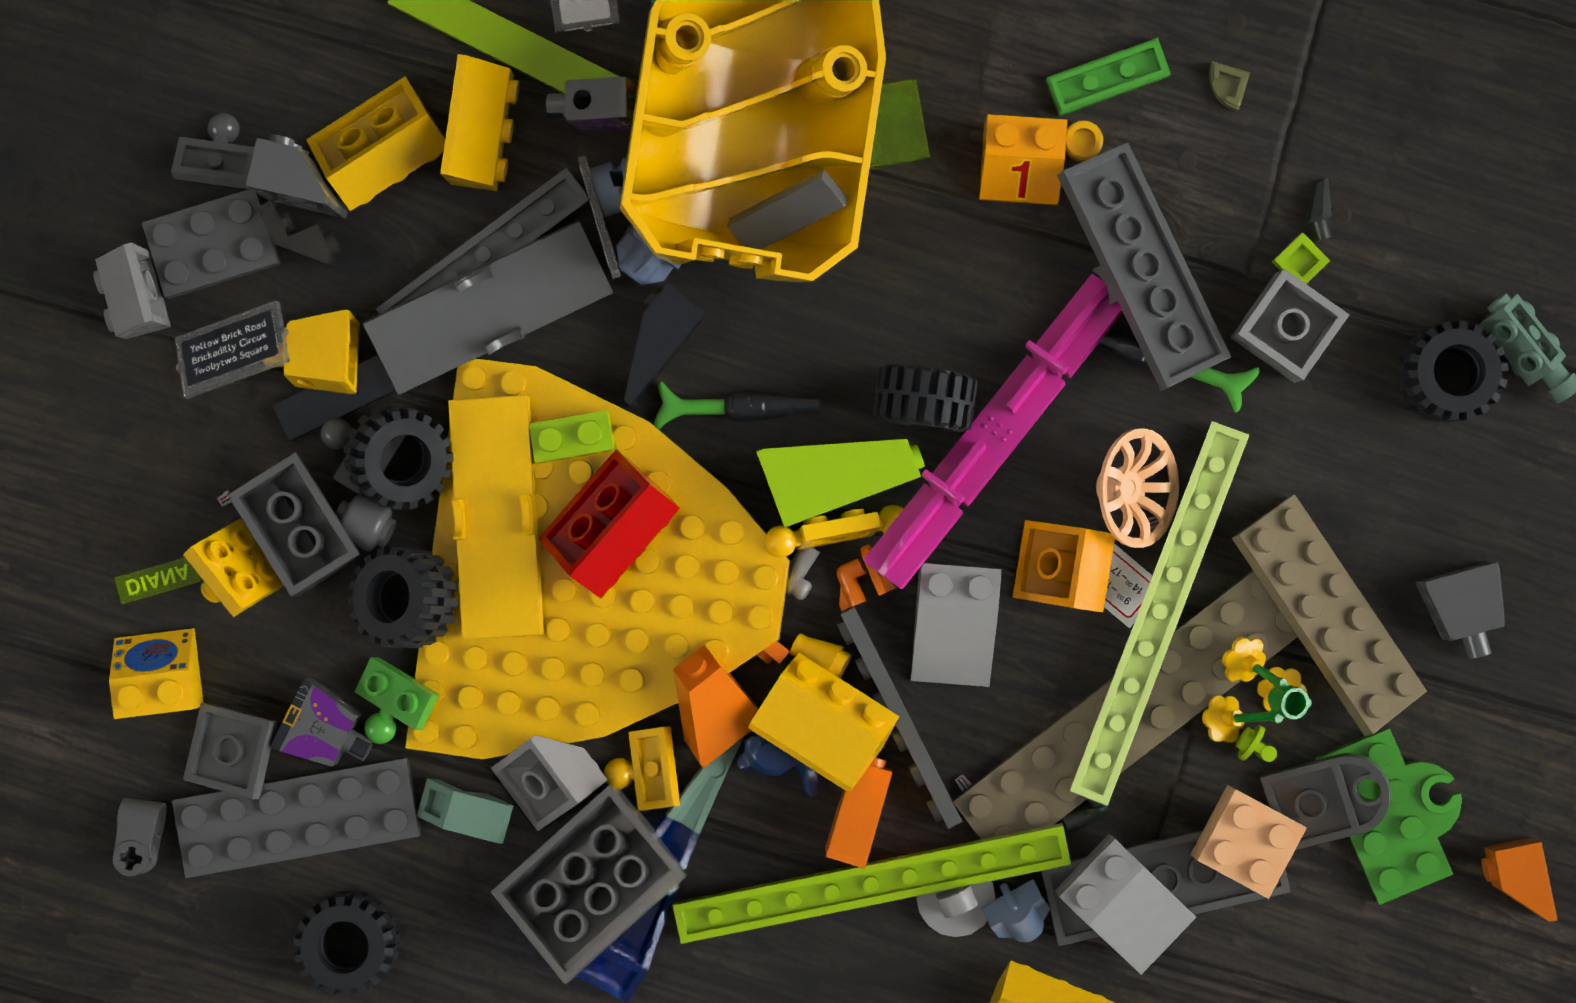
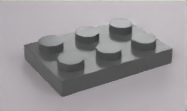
[142,189,281,299]

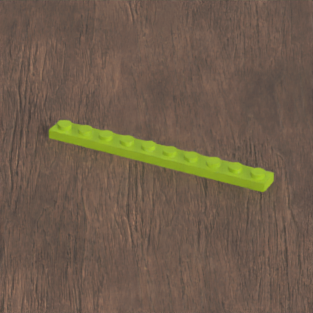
[673,823,1071,944]

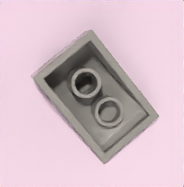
[910,563,1002,687]
[1054,834,1196,975]

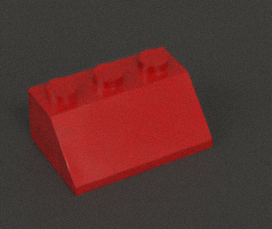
[538,449,680,599]

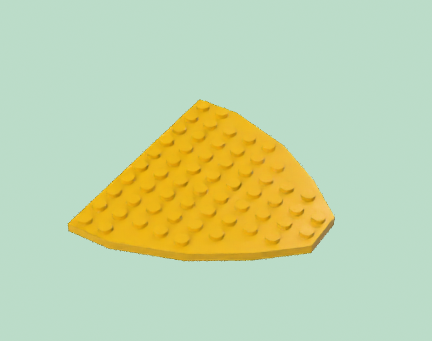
[405,359,790,759]

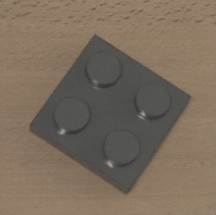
[183,703,278,799]

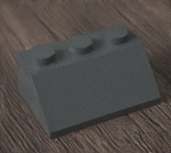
[245,134,348,219]
[228,452,360,597]

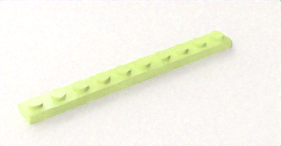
[1070,421,1249,806]

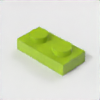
[529,410,616,464]

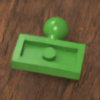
[355,657,439,744]

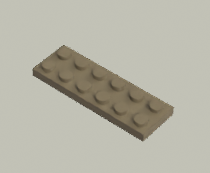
[1232,494,1427,736]

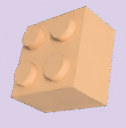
[1190,785,1307,899]

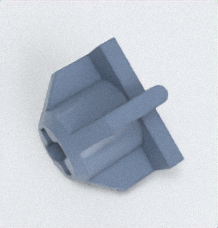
[616,225,682,285]
[982,879,1050,942]

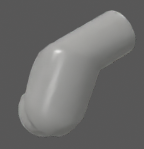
[786,547,820,600]

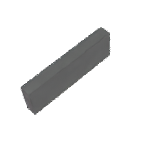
[727,170,848,249]

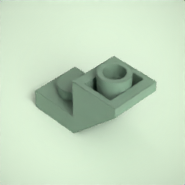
[417,778,513,844]

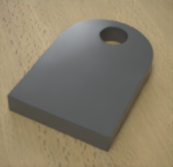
[1260,753,1391,850]

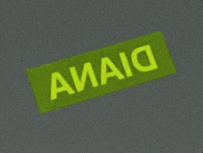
[114,558,201,604]

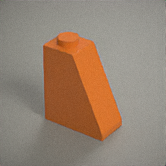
[673,644,759,768]
[825,757,892,869]

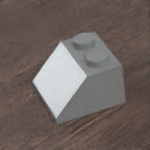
[93,243,171,339]

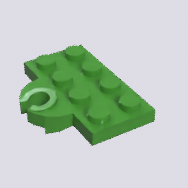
[1314,727,1462,905]

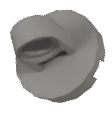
[916,881,996,937]

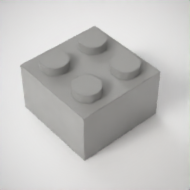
[1230,269,1349,383]

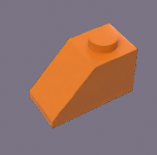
[1482,838,1558,922]

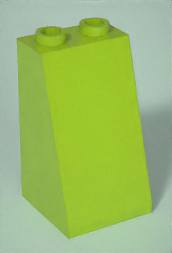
[756,439,925,527]

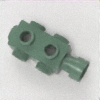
[1480,293,1576,404]

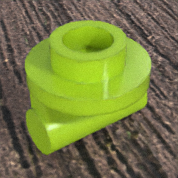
[1235,725,1277,762]

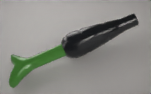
[1097,332,1259,412]
[653,381,820,430]

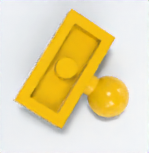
[604,727,680,811]

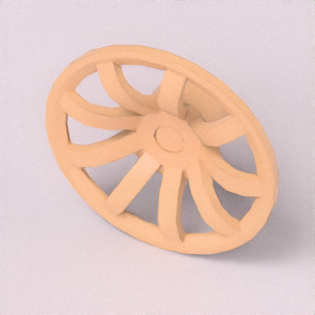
[1096,428,1179,548]

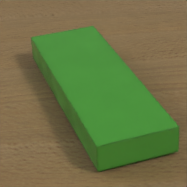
[1045,38,1171,116]

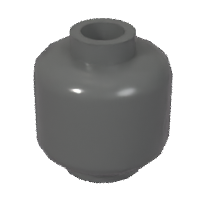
[335,494,396,552]

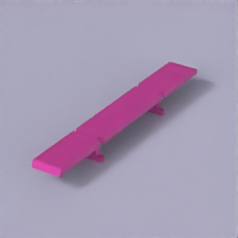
[863,273,1123,589]

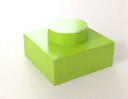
[1272,233,1330,284]

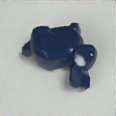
[737,734,828,797]

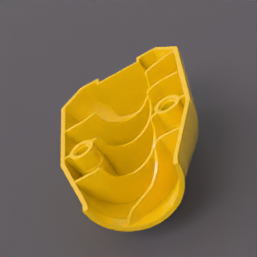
[619,0,886,282]

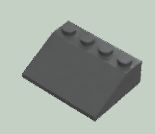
[491,785,687,984]

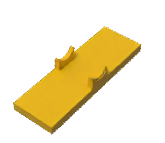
[448,395,544,639]

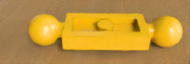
[765,505,903,557]

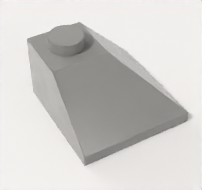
[491,735,607,831]

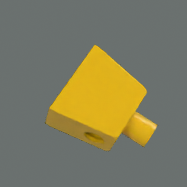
[265,310,360,394]

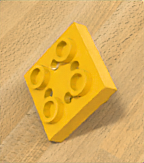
[183,518,284,617]

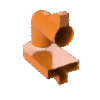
[836,544,897,611]

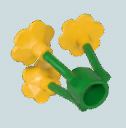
[1202,637,1312,743]

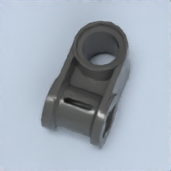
[113,797,167,876]

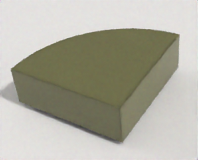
[1209,61,1250,112]

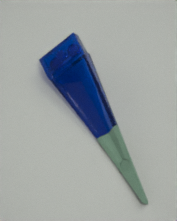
[576,737,744,1002]

